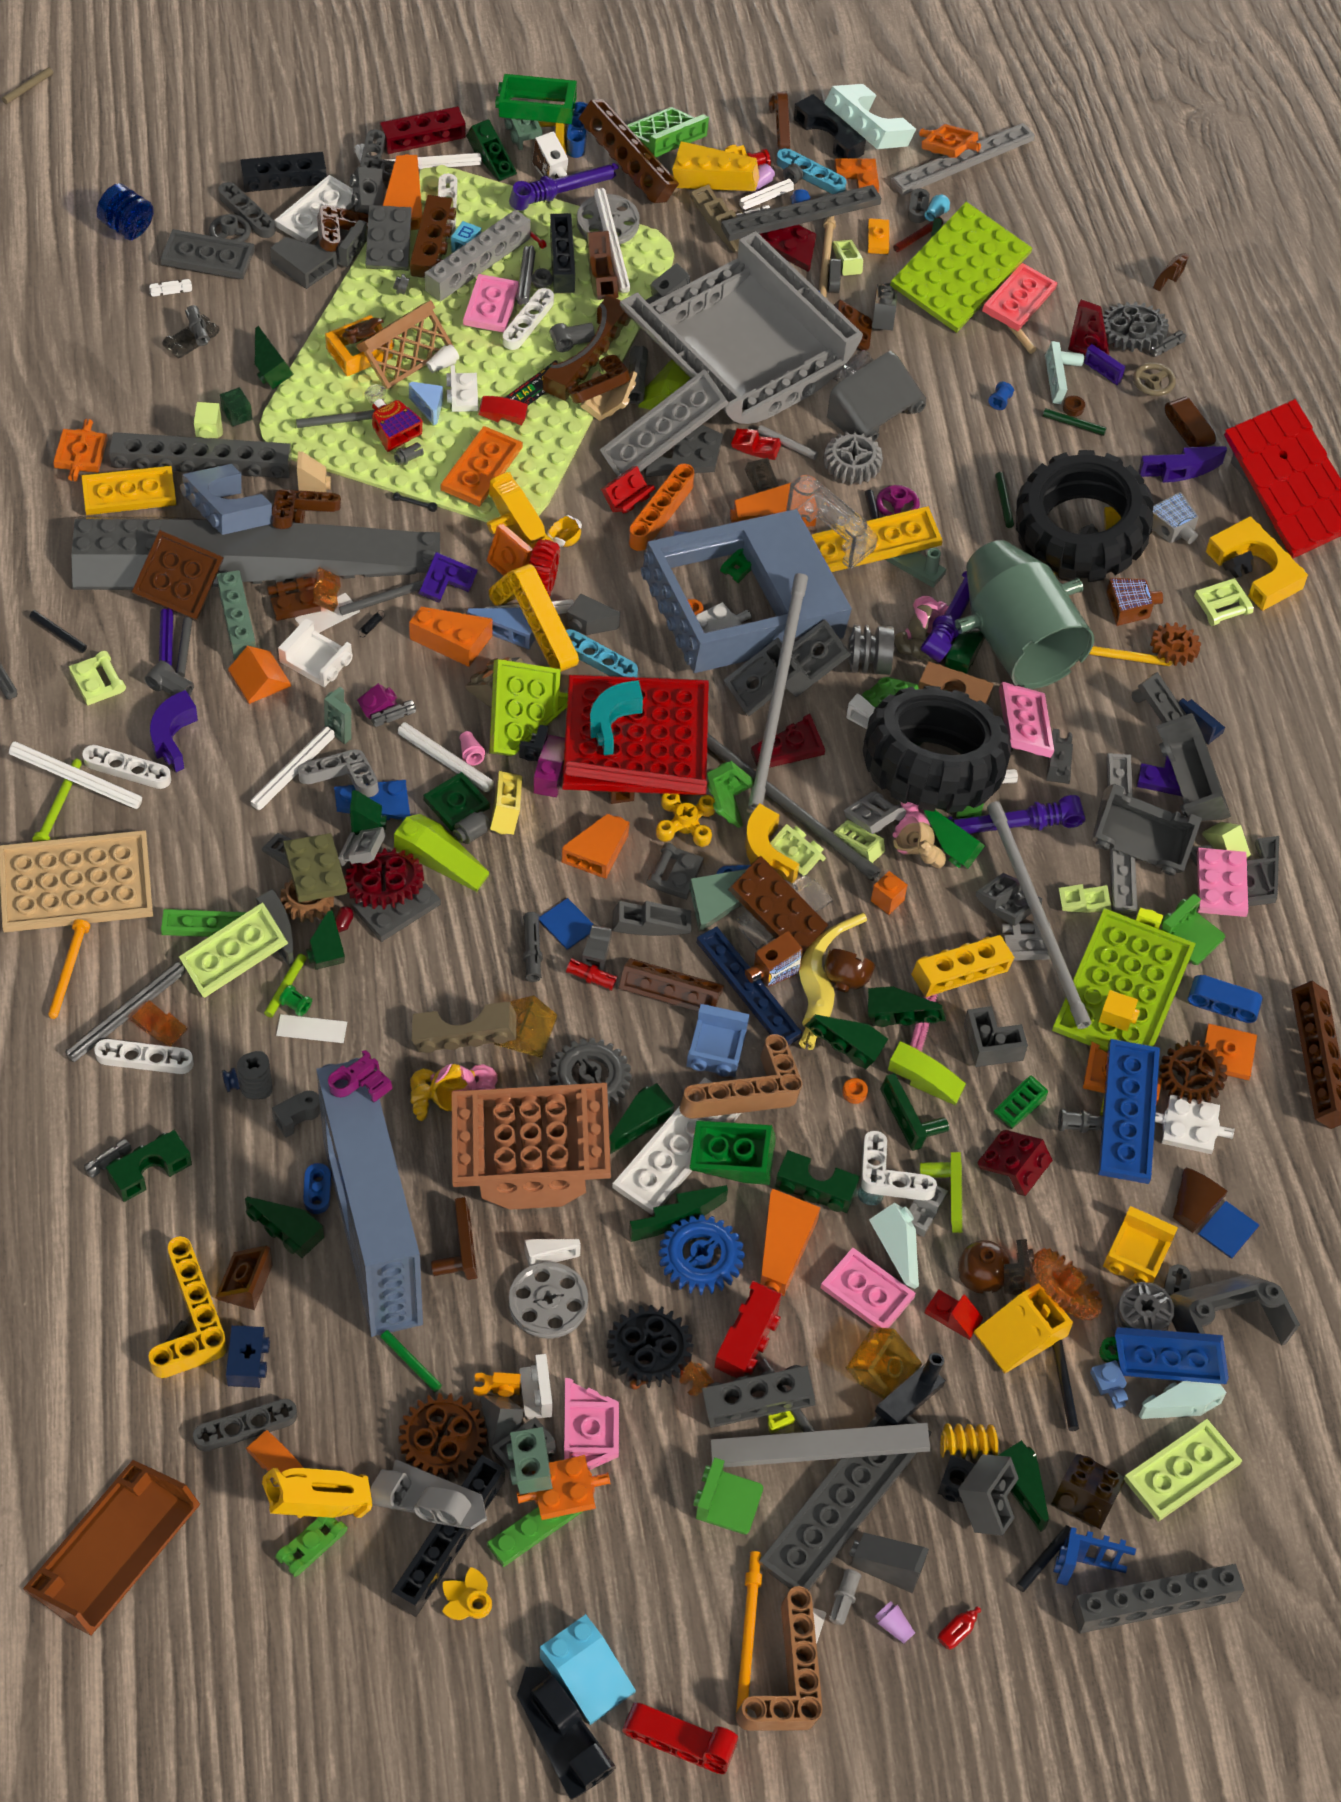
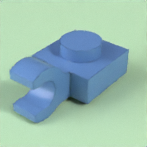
[1090,1360,1128,1409]

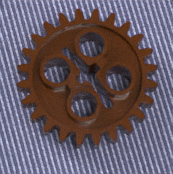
[398,1393,487,1480]

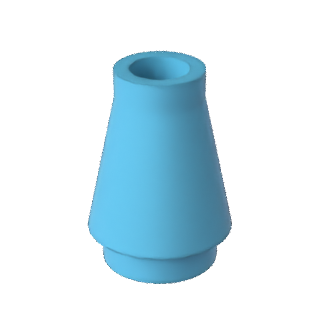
[925,194,950,221]

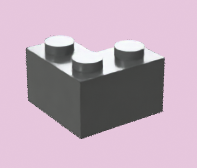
[964,1006,1028,1067]
[958,1454,1019,1536]

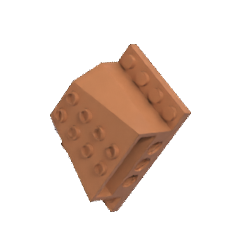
[452,1083,611,1210]

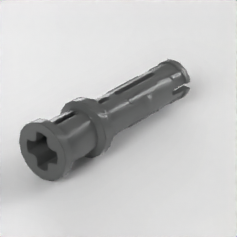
[1058,1109,1103,1133]

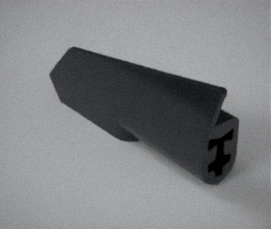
[517,1667,616,1800]

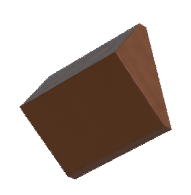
[215,1245,273,1311]

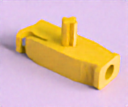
[487,472,552,549]
[262,1468,372,1518]

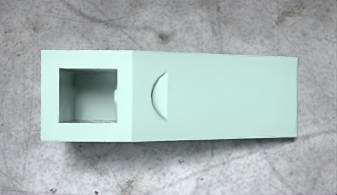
[1139,1381,1227,1419]

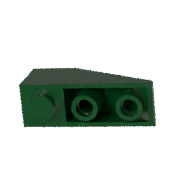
[466,119,517,182]
[868,986,946,1027]
[805,1014,888,1070]
[245,1196,324,1258]

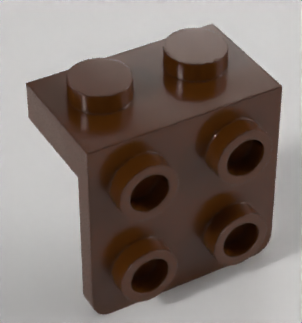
[834,300,873,351]

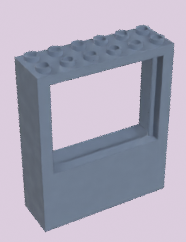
[641,509,852,673]

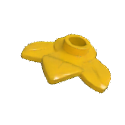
[442,1567,492,1620]

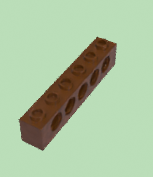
[579,99,679,203]
[1291,981,1341,1129]

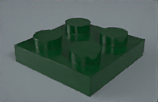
[423,772,490,832]

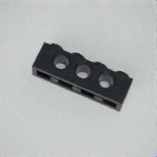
[240,152,327,192]
[550,213,575,293]

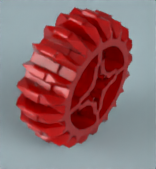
[529,539,560,596]

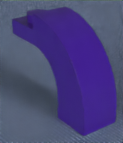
[150,690,198,772]

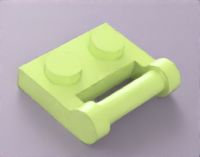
[1194,578,1253,626]
[69,651,126,706]

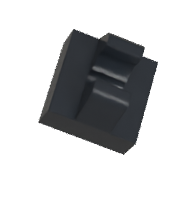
[1222,551,1254,578]

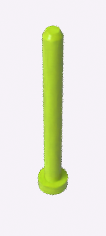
[32,759,82,842]

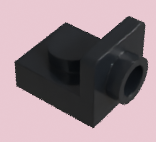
[519,725,549,762]

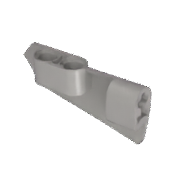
[370,1460,487,1530]

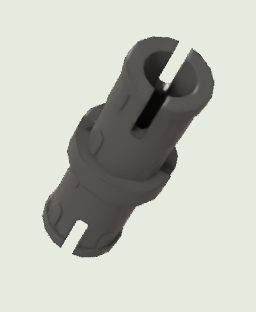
[185,305,210,346]

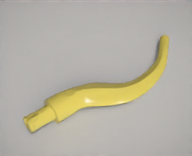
[799,913,867,1050]

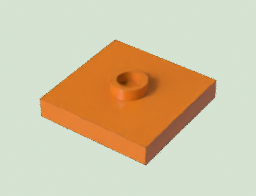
[486,524,533,576]
[1202,1023,1257,1081]

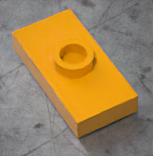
[868,218,889,254]

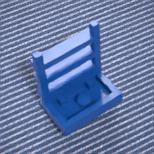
[1053,1527,1136,1586]

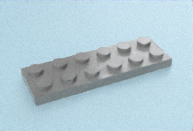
[600,369,729,476]

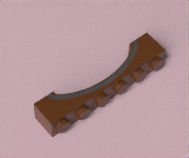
[543,295,631,401]

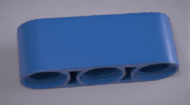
[567,102,588,158]
[1188,975,1263,1023]

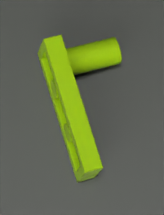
[920,1152,963,1233]

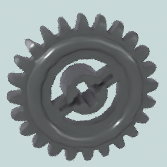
[548,1038,632,1110]

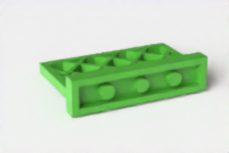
[627,107,709,157]

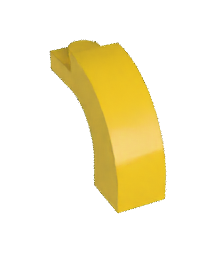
[745,803,799,883]

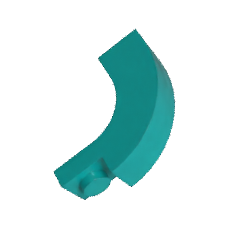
[590,680,643,755]

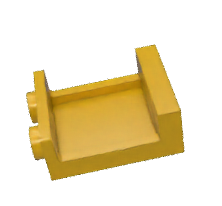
[1103,1206,1178,1283]

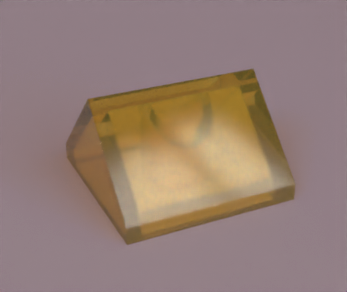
[494,995,557,1058]

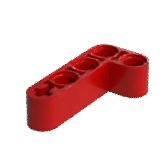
[622,1703,738,1774]

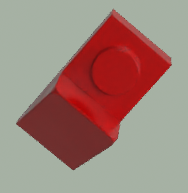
[924,1289,983,1340]

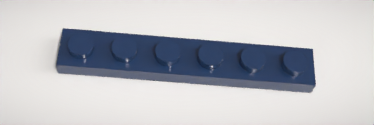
[696,926,803,1045]

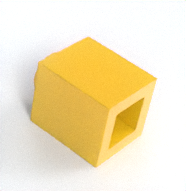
[1099,990,1140,1031]

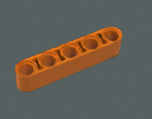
[629,464,694,551]

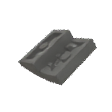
[976,873,1042,926]

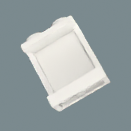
[278,618,353,688]

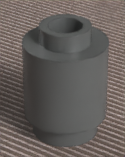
[454,811,491,844]

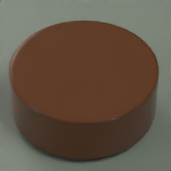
[1063,396,1085,417]

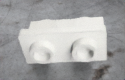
[446,365,478,412]
[519,1354,552,1420]

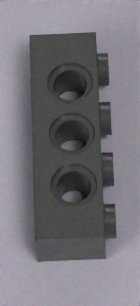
[702,1365,816,1428]

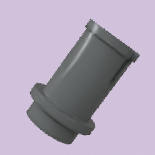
[394,442,424,465]

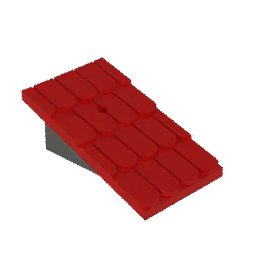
[1224,399,1341,559]

